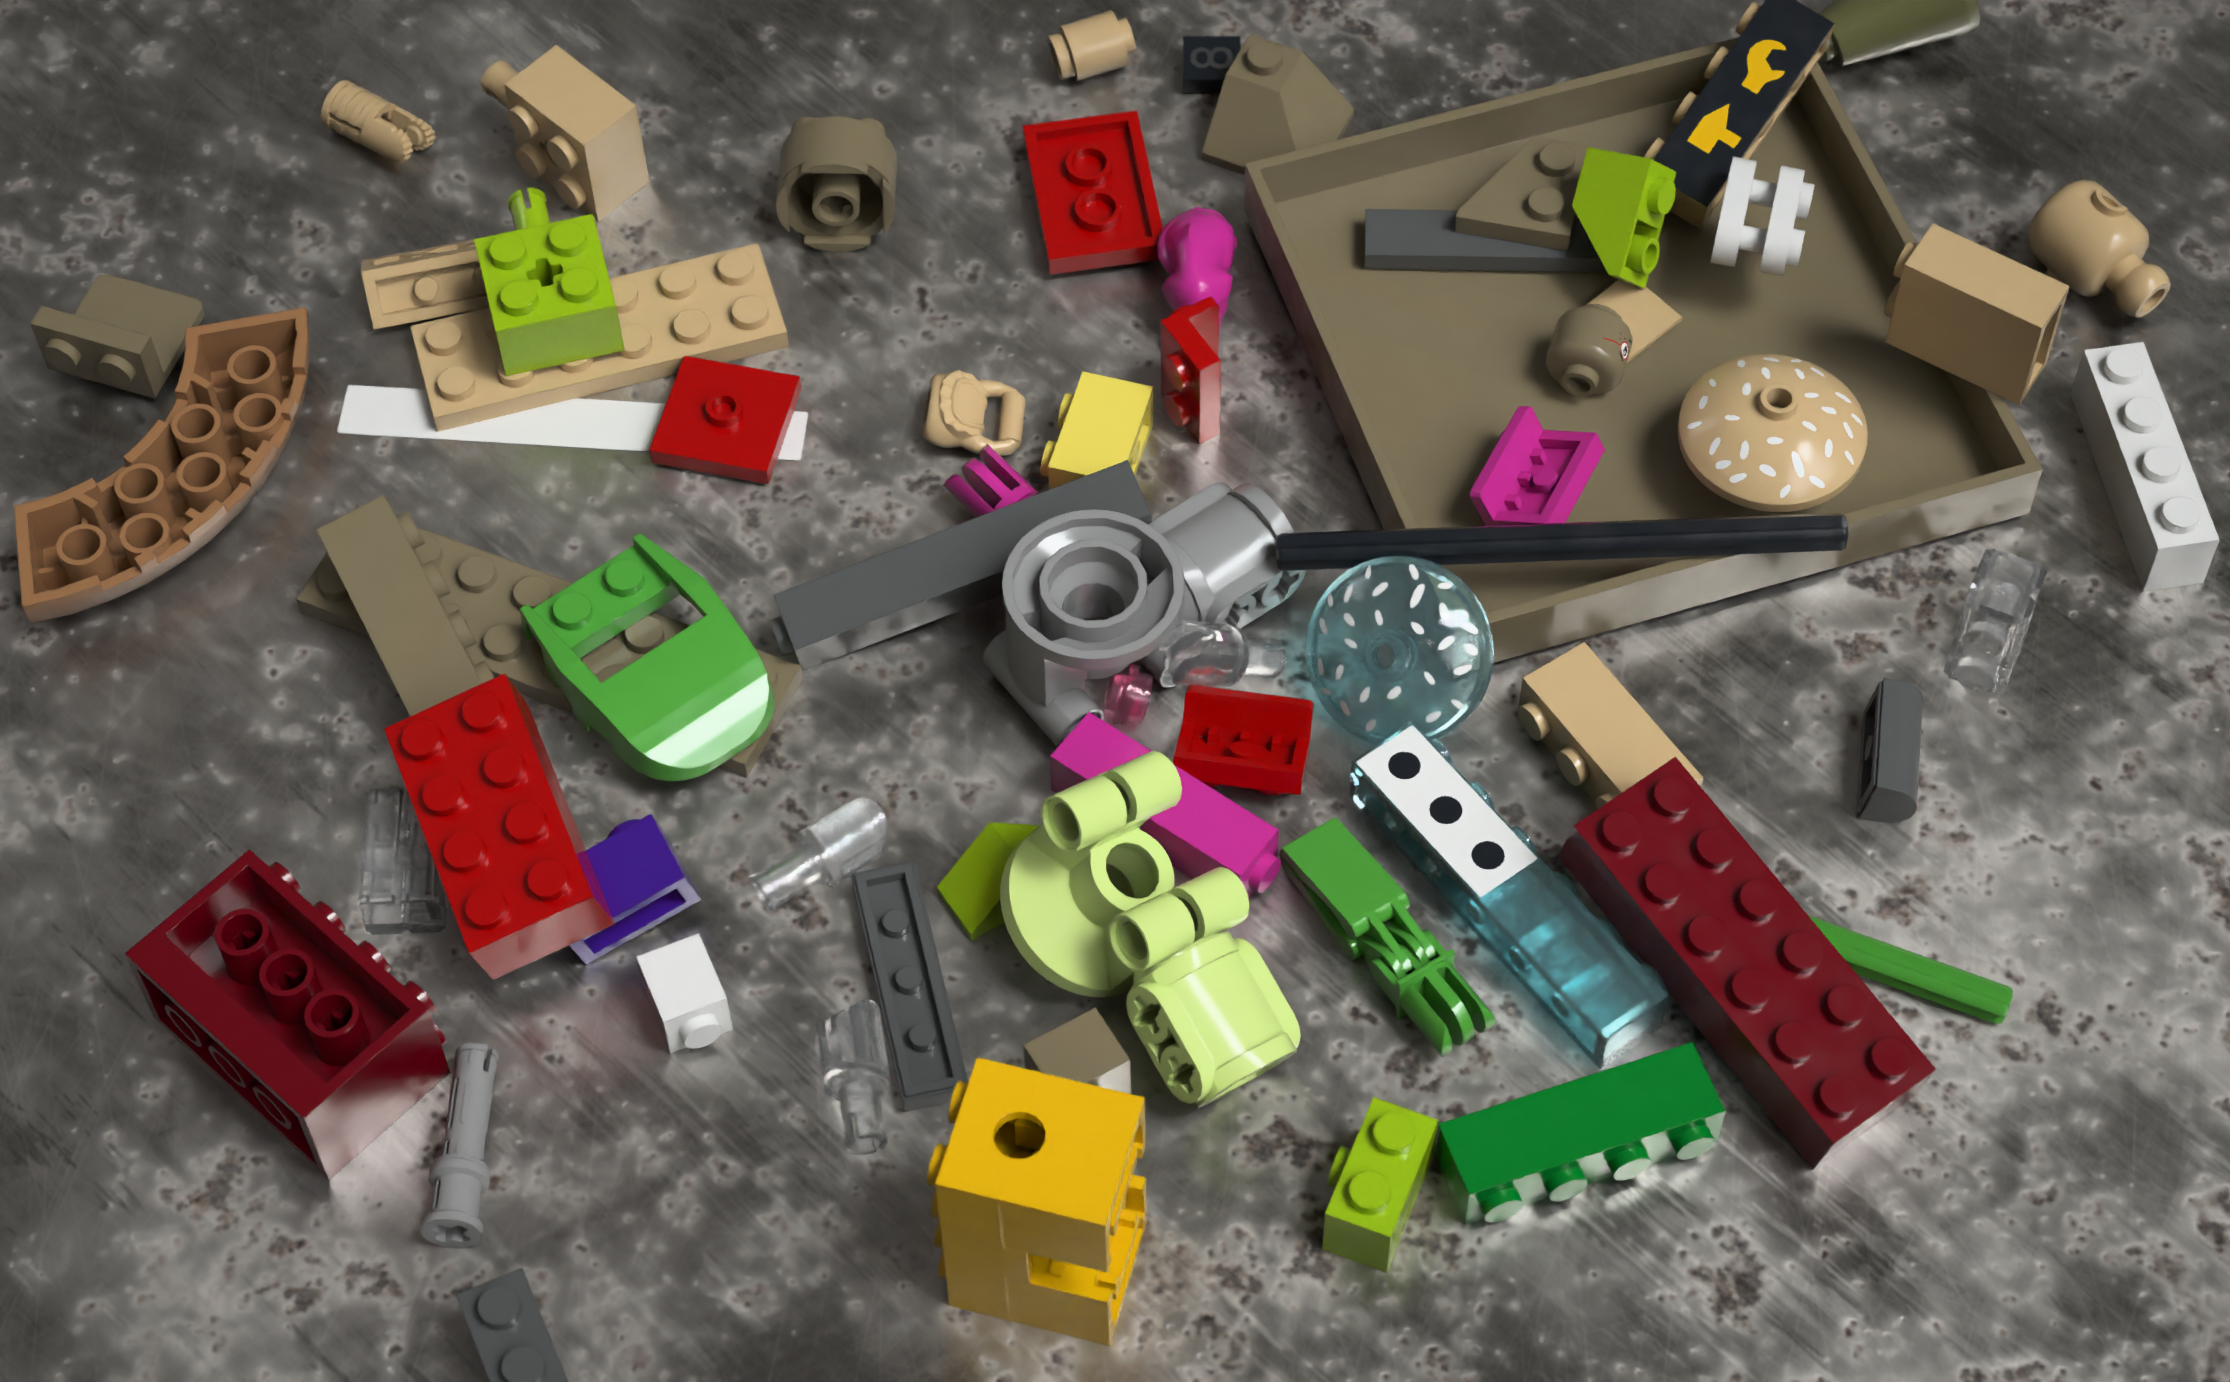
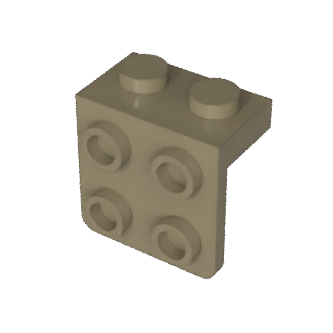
[30,274,205,399]

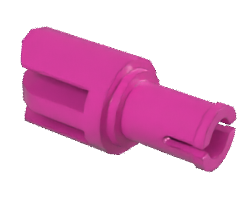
[944,444,1039,517]

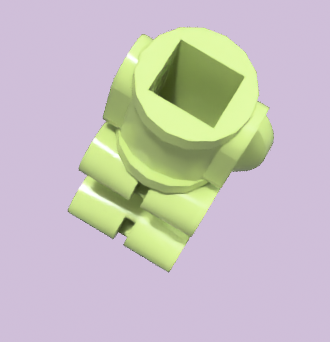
[1000,751,1301,1108]

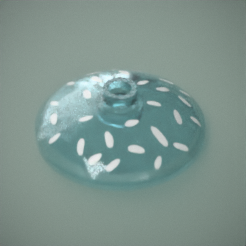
[1306,555,1494,746]

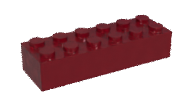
[1558,756,1936,1170]

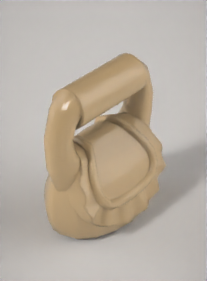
[923,370,1026,456]

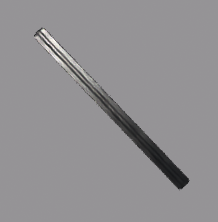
[1275,513,1849,571]

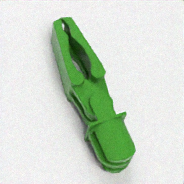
[1279,817,1496,1057]

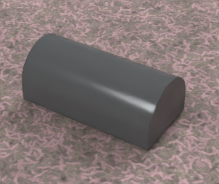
[1857,678,1923,823]

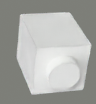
[636,933,733,1054]

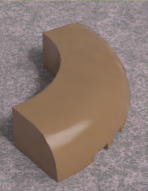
[14,307,310,624]

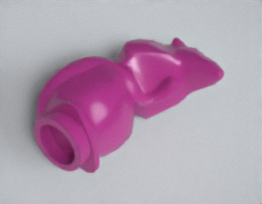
[1157,207,1237,333]

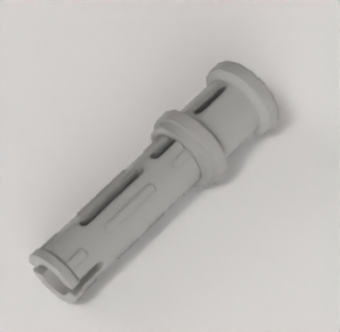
[420,1043,499,1248]

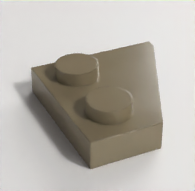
[1455,137,1591,251]

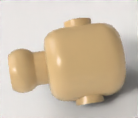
[2027,179,2170,318]

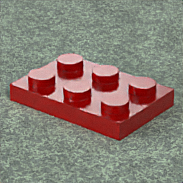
[1022,110,1163,275]

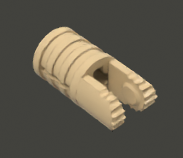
[321,80,436,163]

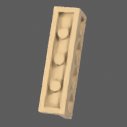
[361,216,603,329]

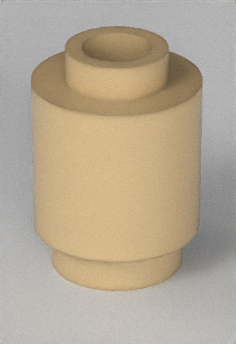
[1047,10,1136,82]

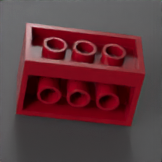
[124,849,451,1180]

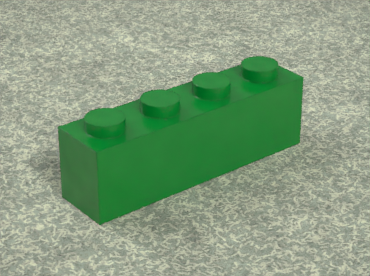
[1434,1042,1726,1225]

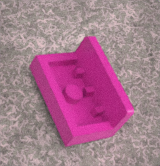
[1470,406,1605,526]

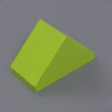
[937,822,1040,941]

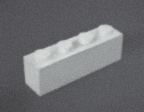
[2070,342,2220,592]

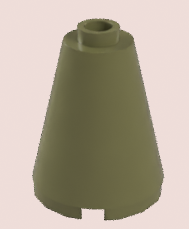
[1819,0,1980,67]

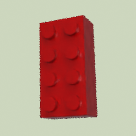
[384,673,615,980]

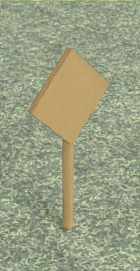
[1588,280,1682,364]

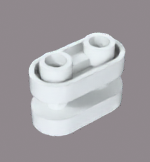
[1710,157,1815,277]

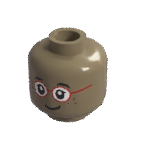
[1546,304,1633,397]

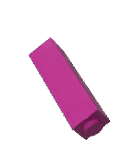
[1050,712,1281,898]

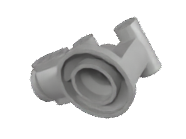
[982,482,1306,747]

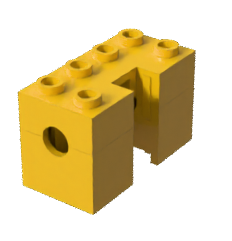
[927,1057,1147,1346]

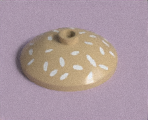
[1677,354,1868,512]

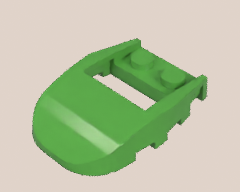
[520,533,775,781]

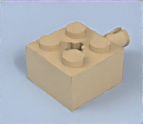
[481,45,649,222]

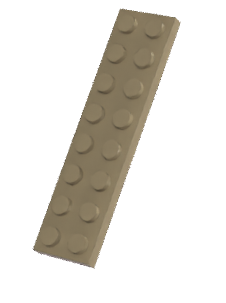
[296,505,803,778]

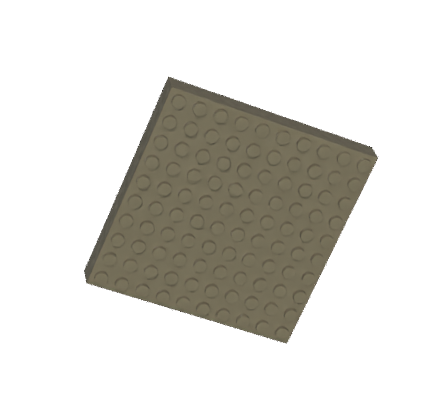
[1244,37,2043,676]

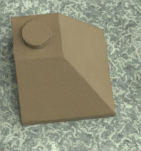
[1202,34,1354,175]

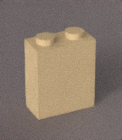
[1884,223,2070,405]

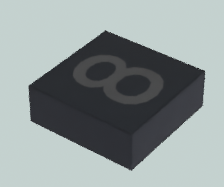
[1183,36,1240,93]

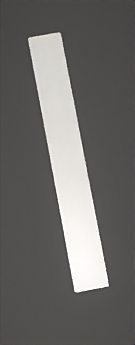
[337,385,808,461]

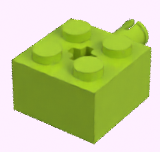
[474,188,625,376]

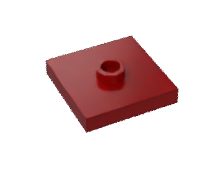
[649,355,802,484]

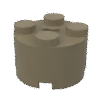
[776,116,897,252]

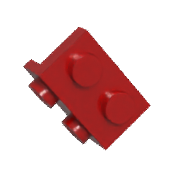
[1160,297,1221,445]
[1173,685,1314,795]

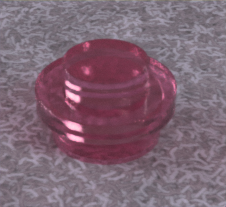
[1104,663,1153,727]

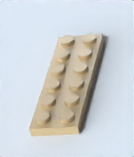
[410,243,789,432]

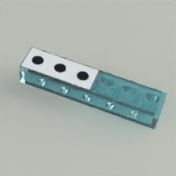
[1349,722,1669,1070]

